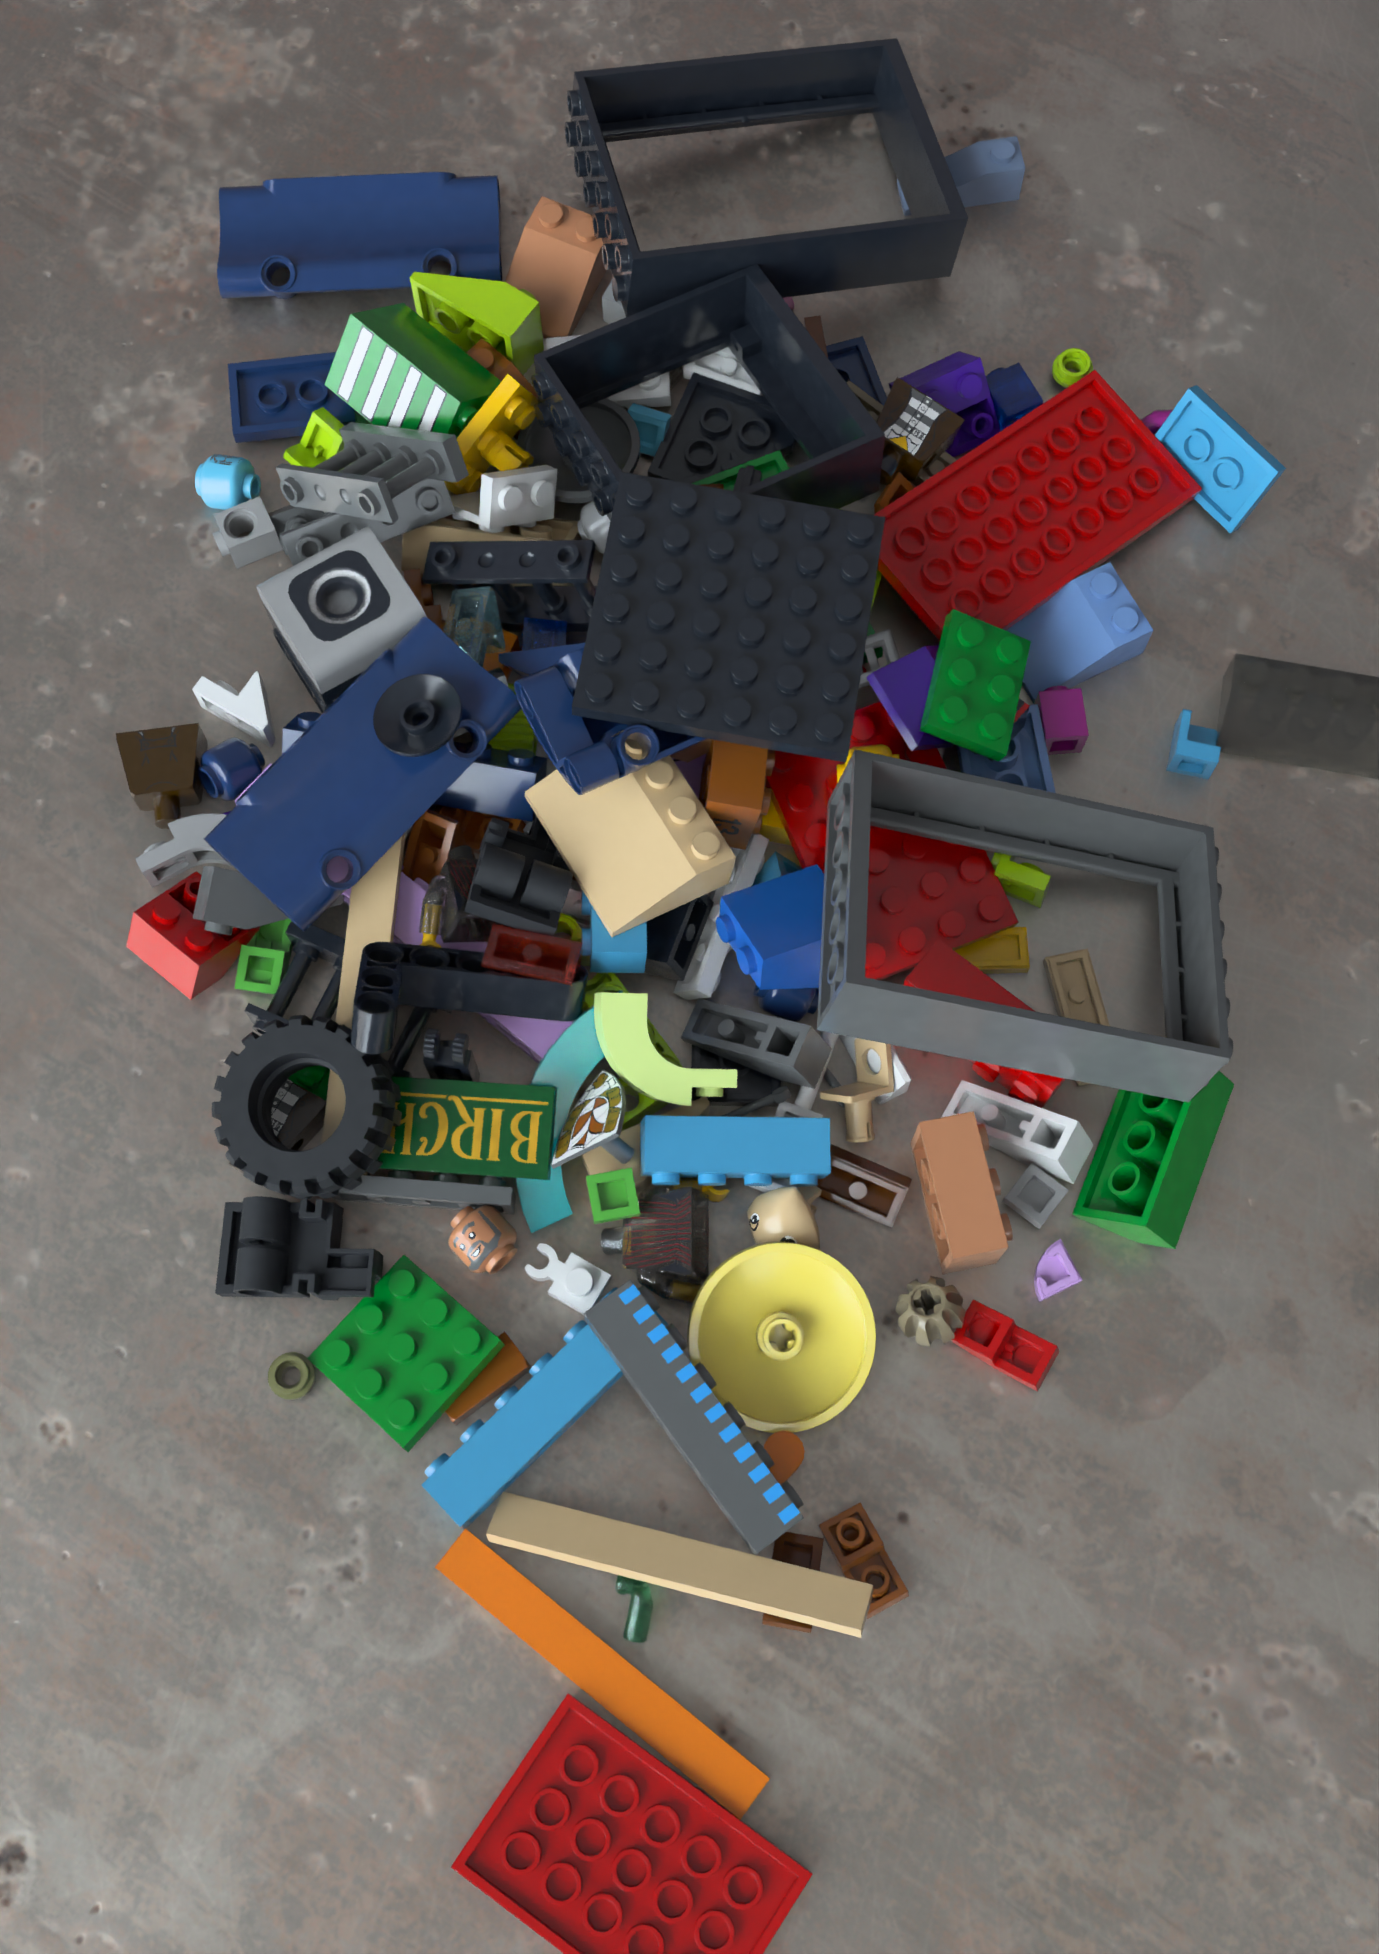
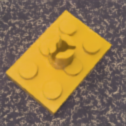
[444,374,538,495]

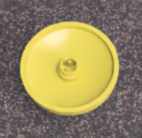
[687,1242,876,1433]

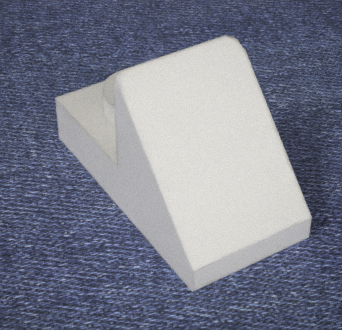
[192,671,276,747]

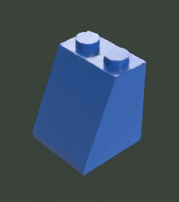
[716,864,824,990]

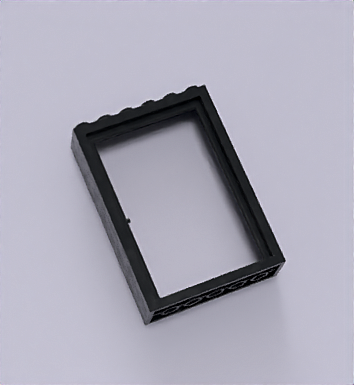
[564,38,968,317]

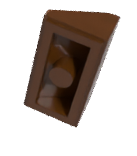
[817,1144,912,1228]

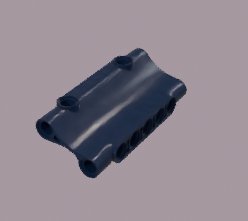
[217,172,502,299]
[204,617,522,932]

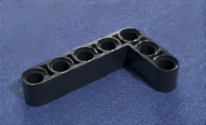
[351,942,588,1054]

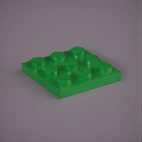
[307,1255,505,1452]

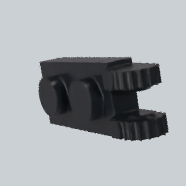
[423,1028,480,1082]

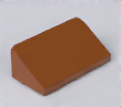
[445,1331,531,1425]

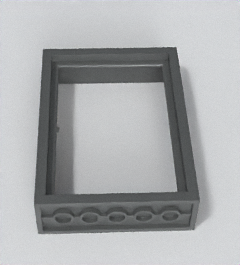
[817,749,1233,1103]

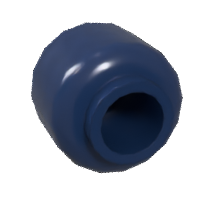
[197,737,265,801]
[753,984,819,1022]

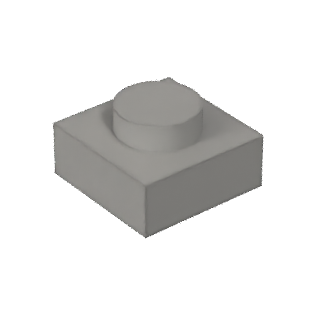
[1002,1162,1069,1229]

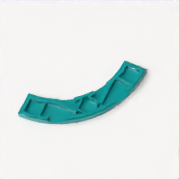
[516,990,623,1233]

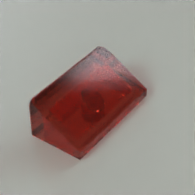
[482,924,583,985]

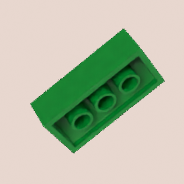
[1072,1071,1234,1249]

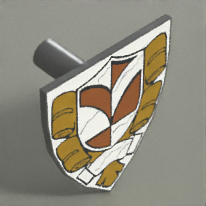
[551,1070,634,1169]

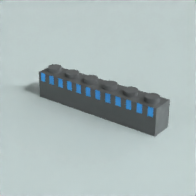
[584,1279,804,1555]

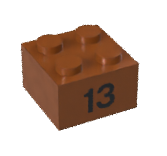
[699,739,775,850]

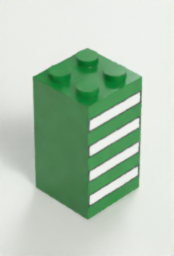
[324,303,502,439]

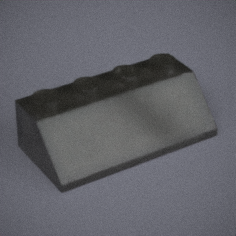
[1216,653,1379,780]

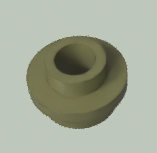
[268,1352,316,1400]

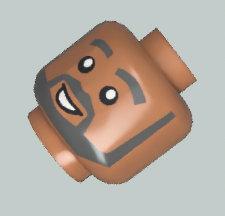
[448,1205,517,1275]

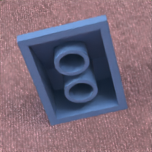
[1006,562,1153,704]

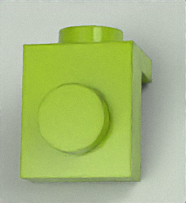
[283,407,344,468]

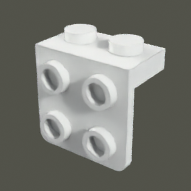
[450,465,557,533]

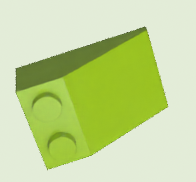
[409,272,544,375]

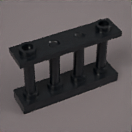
[422,540,597,632]
[244,921,452,1078]

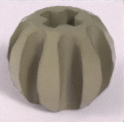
[895,1276,966,1347]

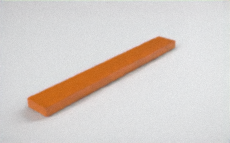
[435,1528,770,1820]

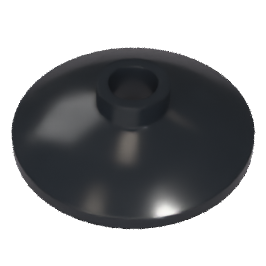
[373,674,462,757]

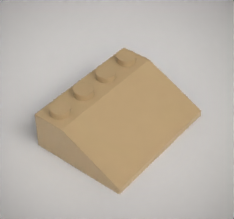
[524,739,736,937]

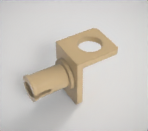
[820,1038,894,1143]

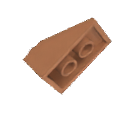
[505,196,607,339]

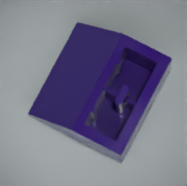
[889,351,1001,457]

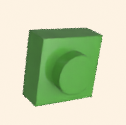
[586,1167,640,1224]

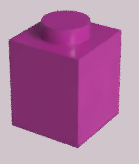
[1034,686,1089,755]

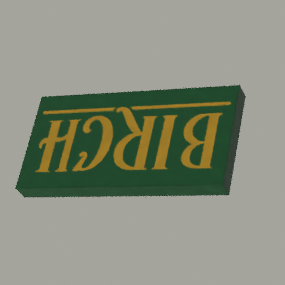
[378,1076,558,1180]

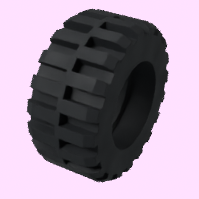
[212,1015,402,1200]

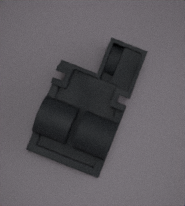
[464,816,573,941]
[215,1196,384,1300]

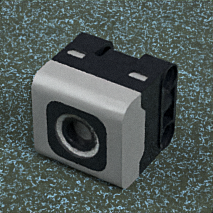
[256,526,427,713]

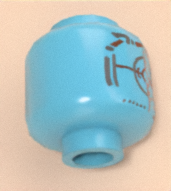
[195,454,261,510]

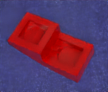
[951,1299,1060,1392]

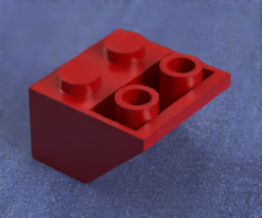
[126,871,260,1000]

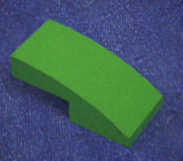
[234,919,293,995]

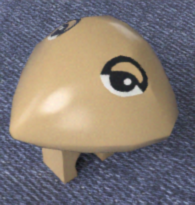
[747,1186,822,1250]

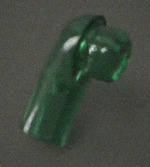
[615,1575,653,1643]

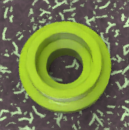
[1052,348,1093,388]

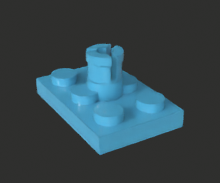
[1155,385,1286,533]

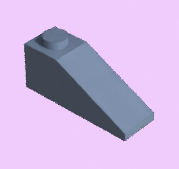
[897,136,1025,216]

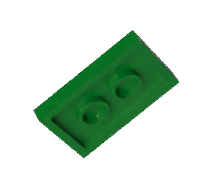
[920,609,1031,762]

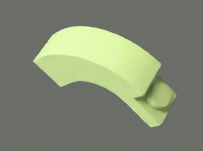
[594,992,737,1106]

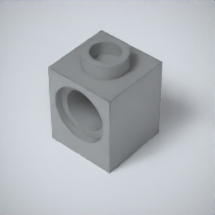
[212,496,283,569]

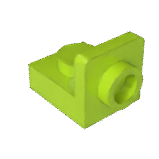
[991,852,1051,908]

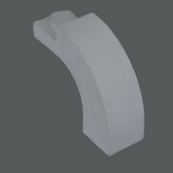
[135,813,234,888]

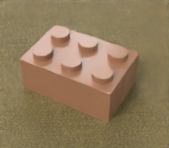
[910,1111,1013,1275]

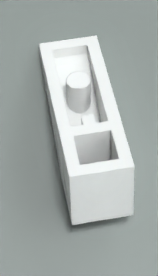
[941,1080,1093,1184]

